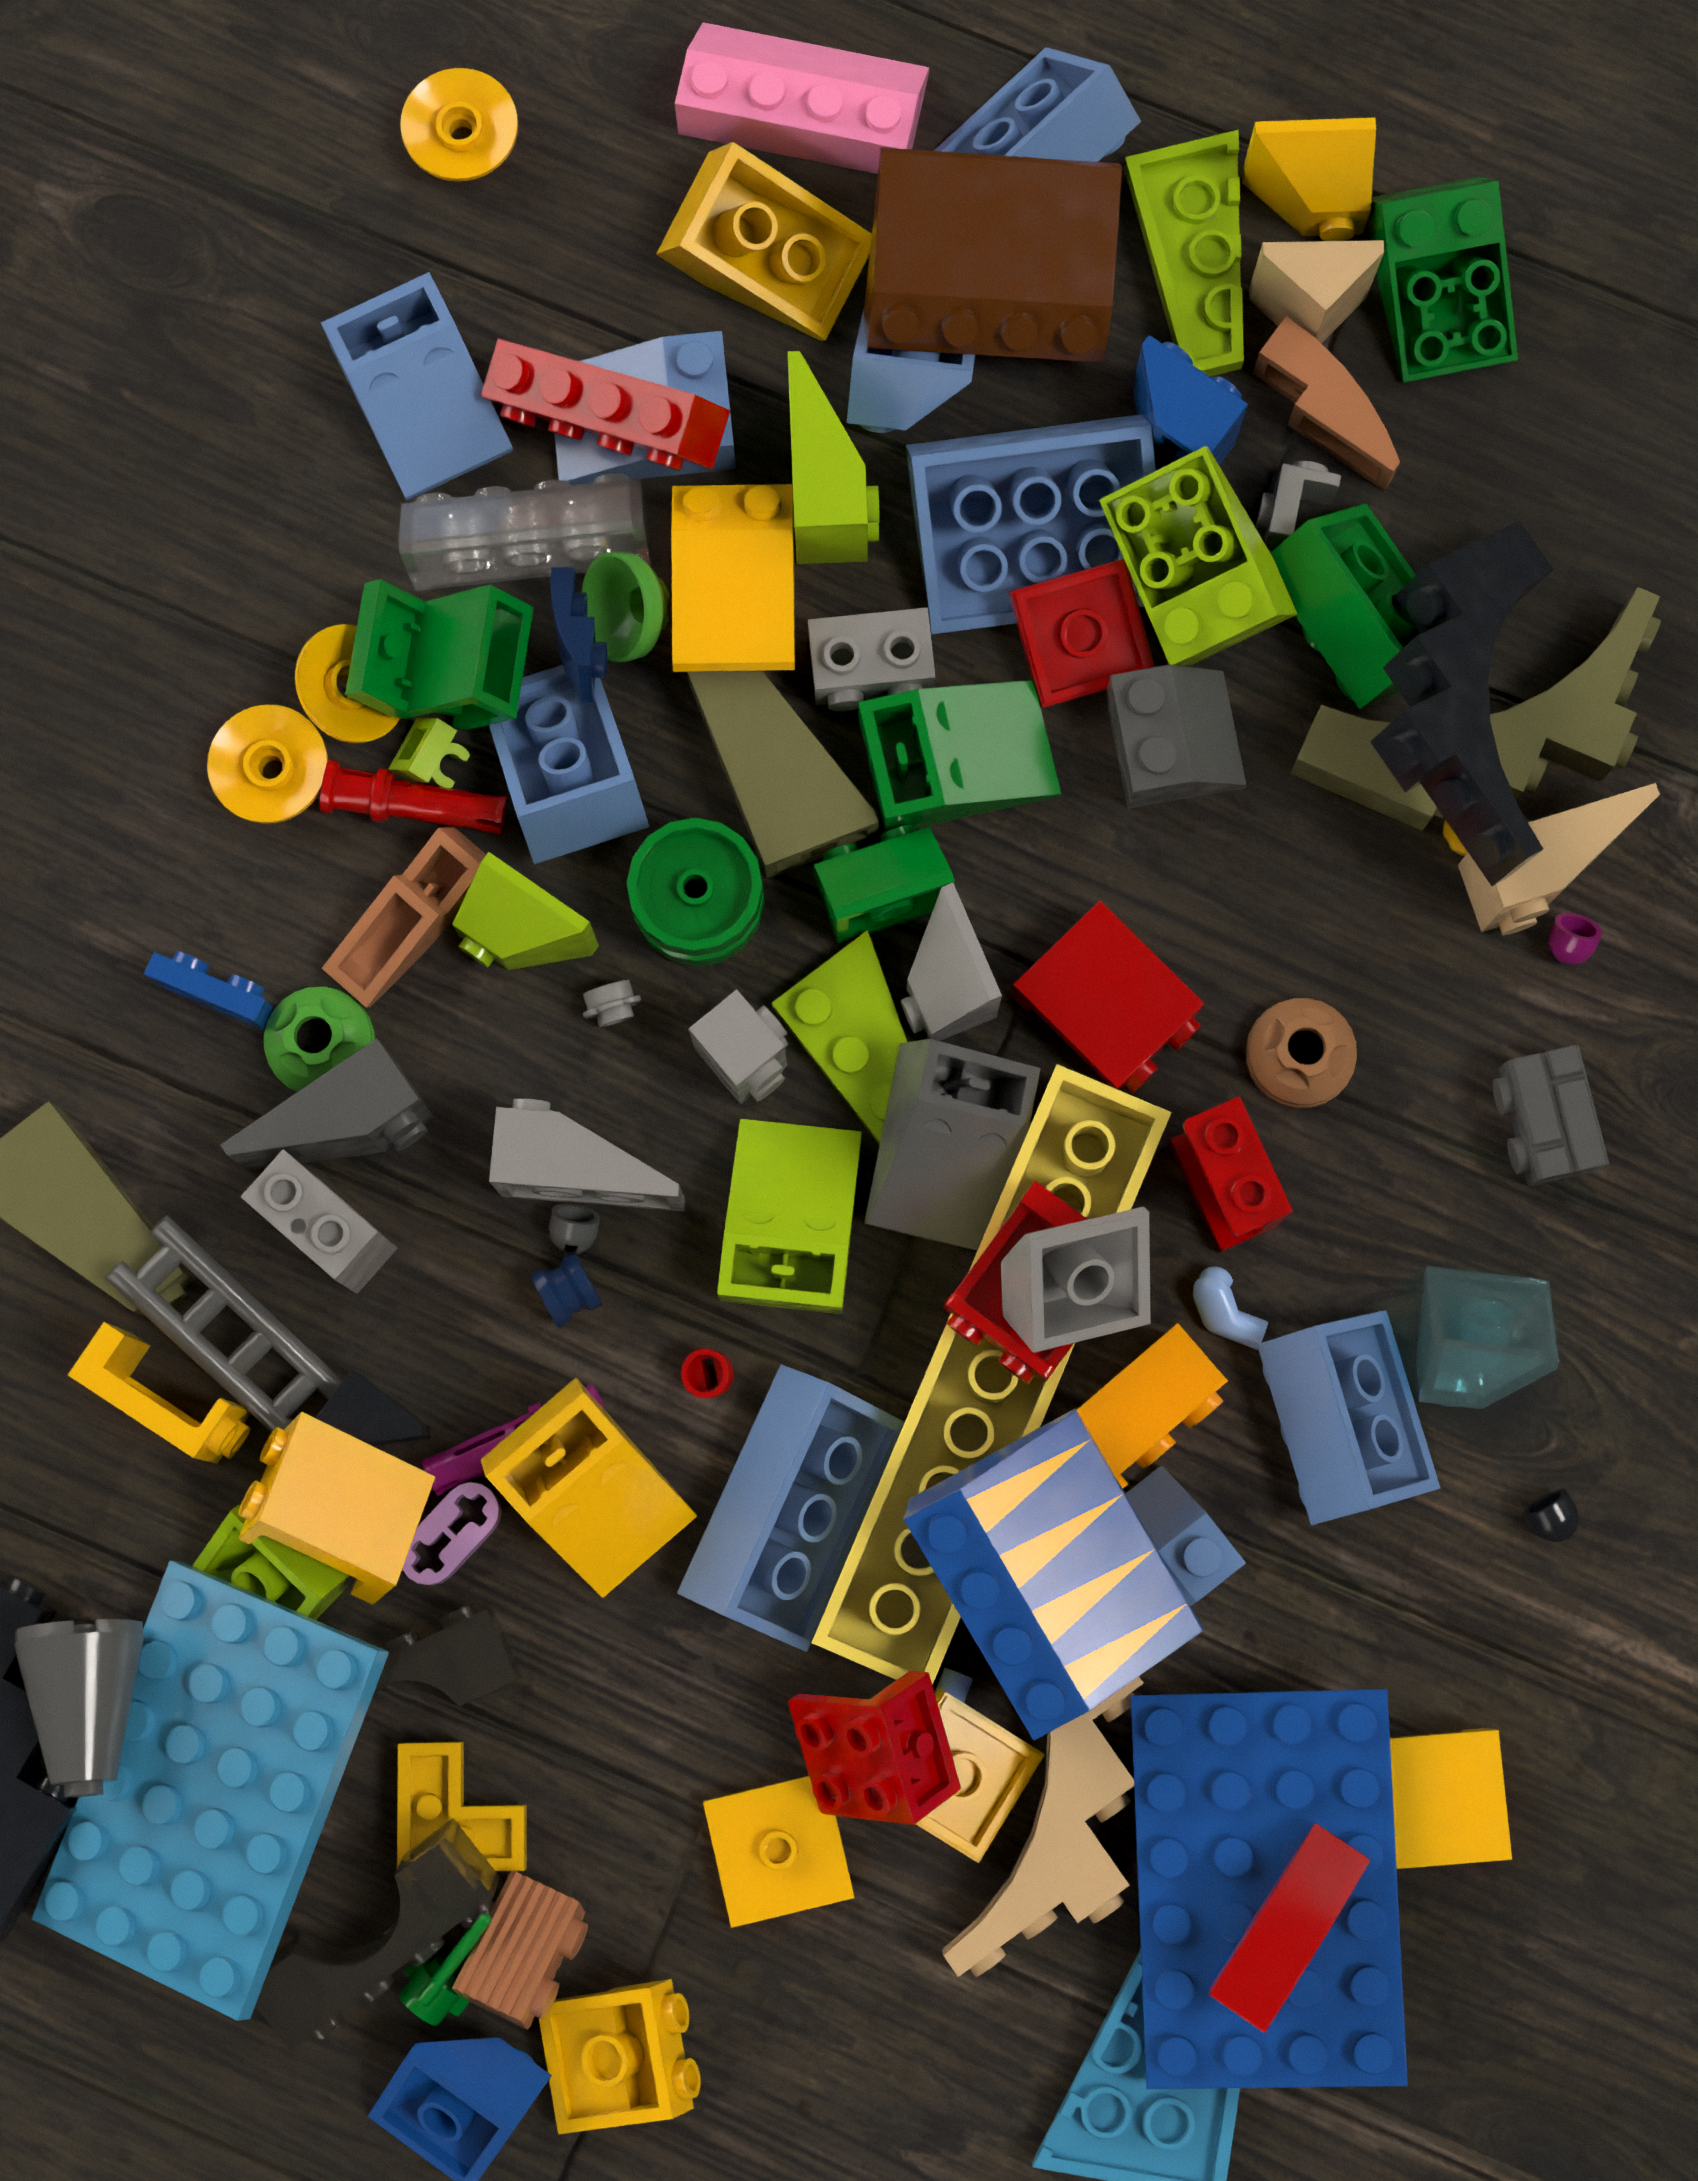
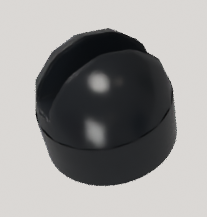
[1523,1489,1579,1542]

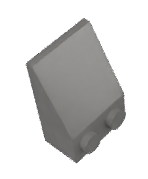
[489,1099,685,1211]

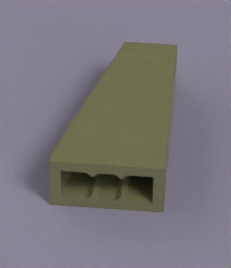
[687,671,879,878]
[0,1101,195,1318]

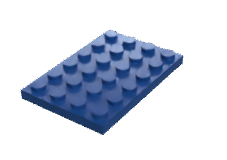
[1131,1689,1408,2089]

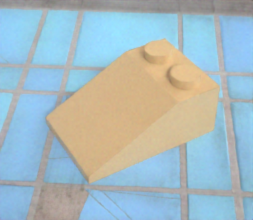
[1458,783,1660,935]

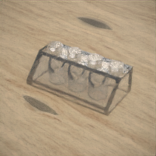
[399,473,651,591]

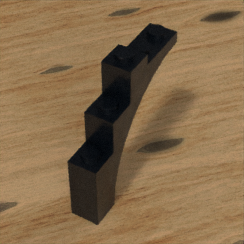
[1370,521,1554,886]
[0,1575,77,1942]

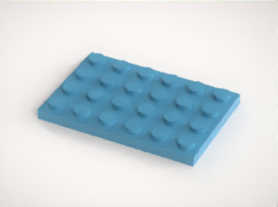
[32,1560,389,2021]

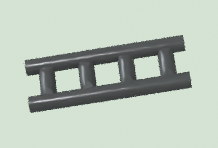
[105,1215,344,1433]

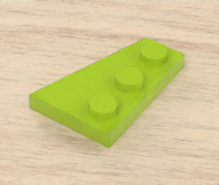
[771,930,907,1145]

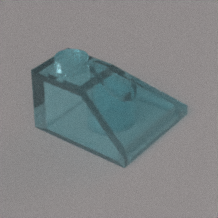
[1416,1266,1559,1409]

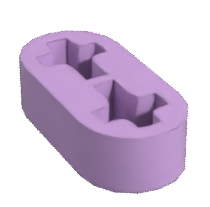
[402,1482,502,1585]

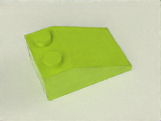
[788,351,879,564]

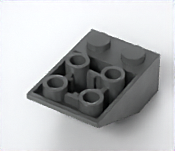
[864,1039,1041,1251]

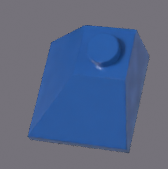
[367,2037,552,2181]

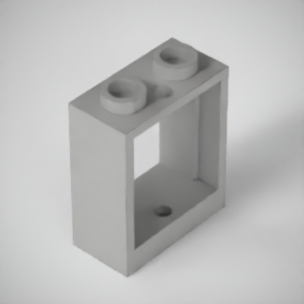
[241,1149,398,1294]

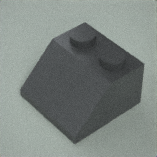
[1105,665,1247,809]

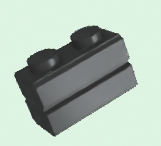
[1492,1045,1610,1186]

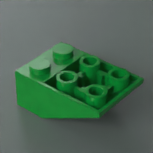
[1367,177,1518,382]
[858,680,1061,832]

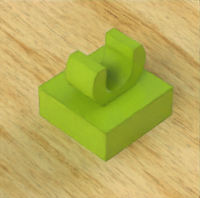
[388,718,470,788]

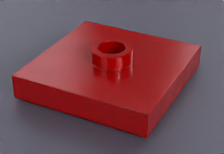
[1008,559,1155,708]

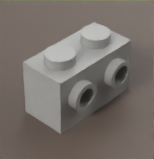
[808,607,935,711]
[689,989,788,1104]

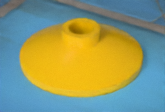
[400,68,518,181]
[295,624,400,743]
[207,705,328,824]

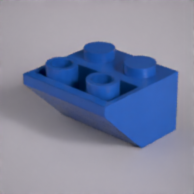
[1132,335,1248,471]

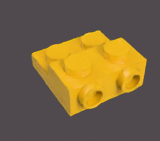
[539,1979,701,2135]

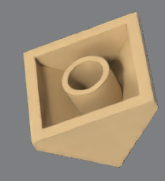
[1249,240,1384,344]

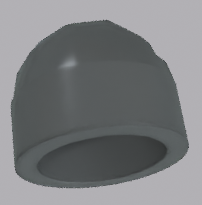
[549,1204,600,1254]

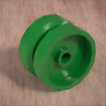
[627,818,765,967]

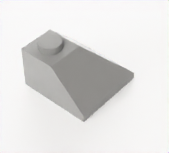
[900,883,1002,1041]
[1001,1207,1151,1353]

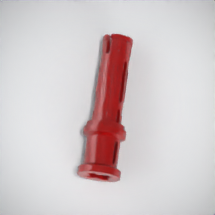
[320,760,508,835]

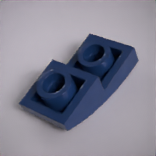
[550,567,608,702]

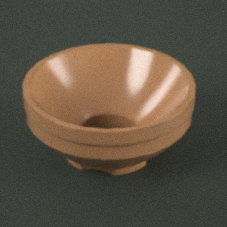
[1245,998,1357,1109]

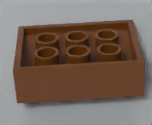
[863,147,1122,363]

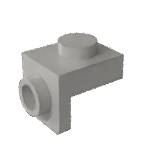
[1256,461,1341,552]

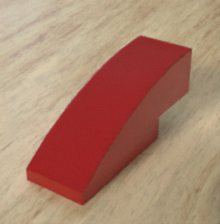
[1209,1822,1370,2033]

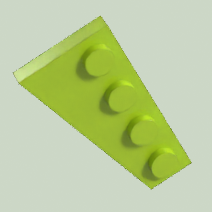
[1123,130,1244,377]

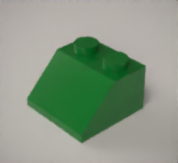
[814,825,955,945]

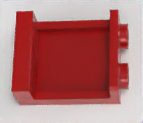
[1011,900,1205,1094]
[1168,1096,1293,1253]
[943,1181,1088,1384]

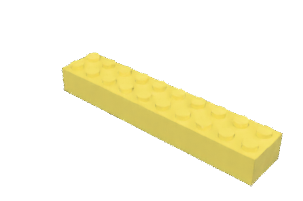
[811,1064,1172,1685]

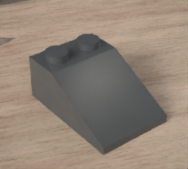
[220,1039,435,1172]

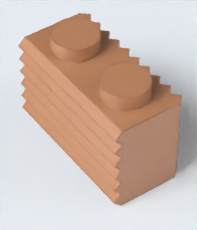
[452,1870,588,2030]

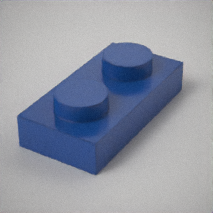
[144,951,274,1031]

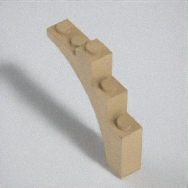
[942,1676,1143,1977]

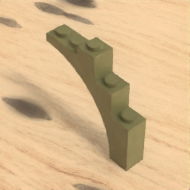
[1290,587,1661,831]

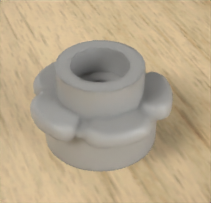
[582,980,641,1028]

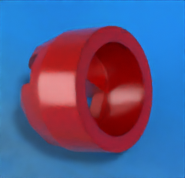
[681,1349,734,1399]

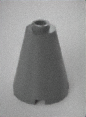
[14,1619,144,1798]

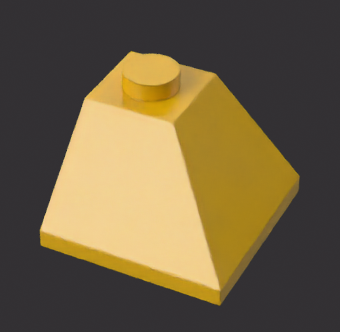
[1242,118,1376,241]

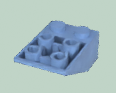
[321,272,514,501]

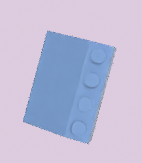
[906,414,1155,634]

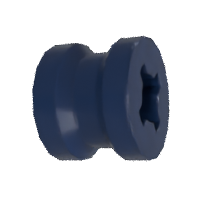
[530,1251,603,1328]

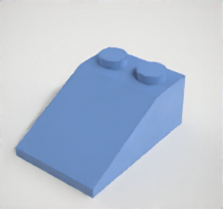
[555,331,736,487]
[489,665,649,864]

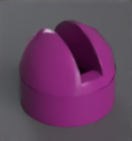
[1548,913,1602,965]

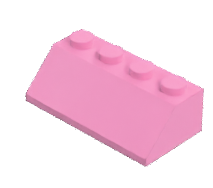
[675,22,929,174]

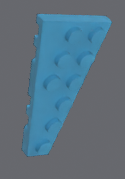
[1031,1949,1240,2181]

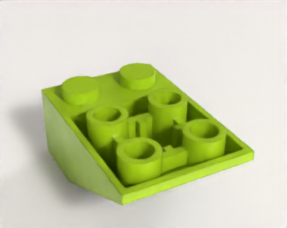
[1099,446,1297,666]
[717,1119,862,1314]

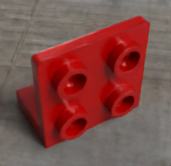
[788,1671,961,1825]

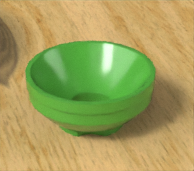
[582,551,670,662]
[264,987,375,1092]

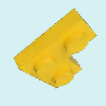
[397,1742,527,1873]

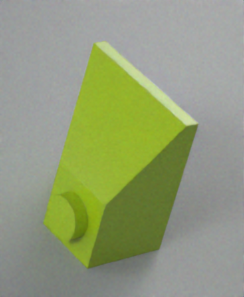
[452,852,599,970]
[193,1505,354,1620]

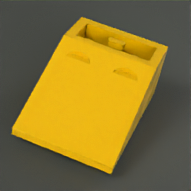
[481,1378,697,1598]

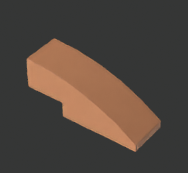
[1253,315,1400,491]
[322,827,486,1008]

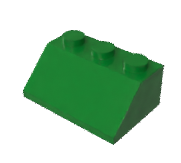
[1270,503,1421,709]

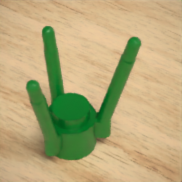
[399,1887,491,2026]

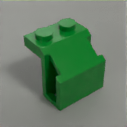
[345,579,534,730]

